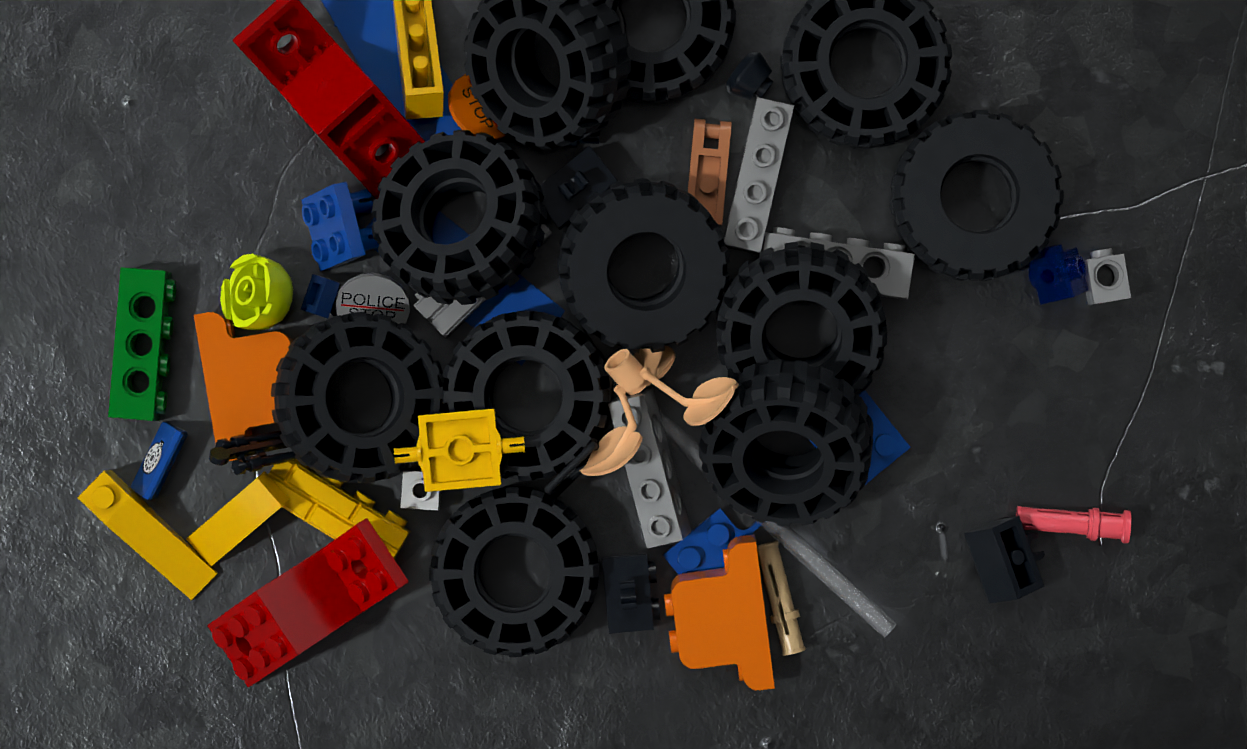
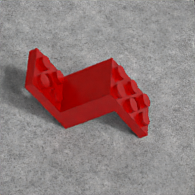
[232,0,425,199]
[207,518,409,687]

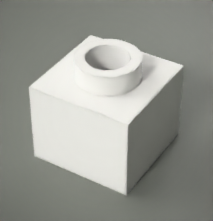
[400,470,441,511]

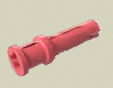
[1016,506,1132,544]

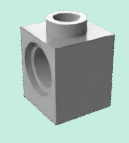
[1081,248,1131,305]

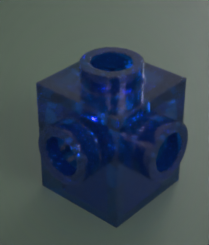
[1029,244,1088,305]

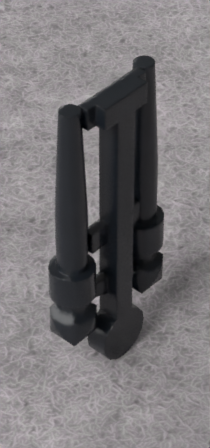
[209,430,296,475]

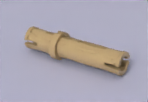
[757,541,806,656]

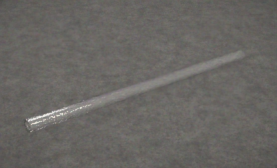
[605,359,897,638]

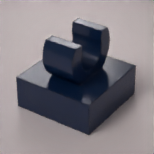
[301,274,340,319]

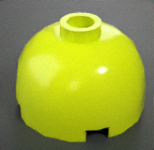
[220,254,293,330]

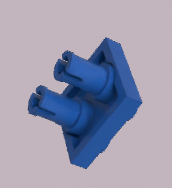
[301,182,379,271]

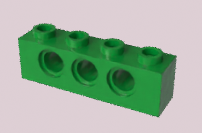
[108,267,176,421]

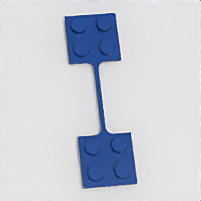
[663,391,911,575]

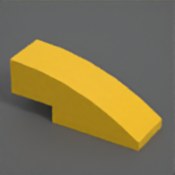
[186,471,289,567]

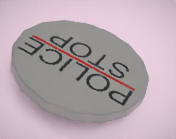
[335,273,410,324]

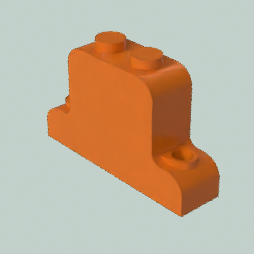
[194,312,293,462]
[664,534,775,690]

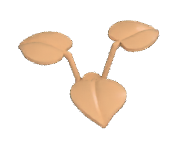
[579,345,739,476]

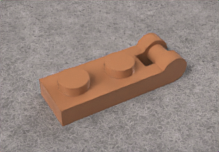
[688,118,732,226]

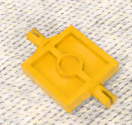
[394,408,525,492]

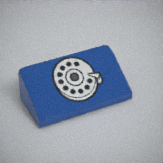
[131,422,188,500]

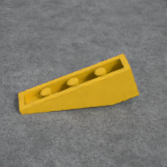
[393,0,444,120]
[77,470,218,600]

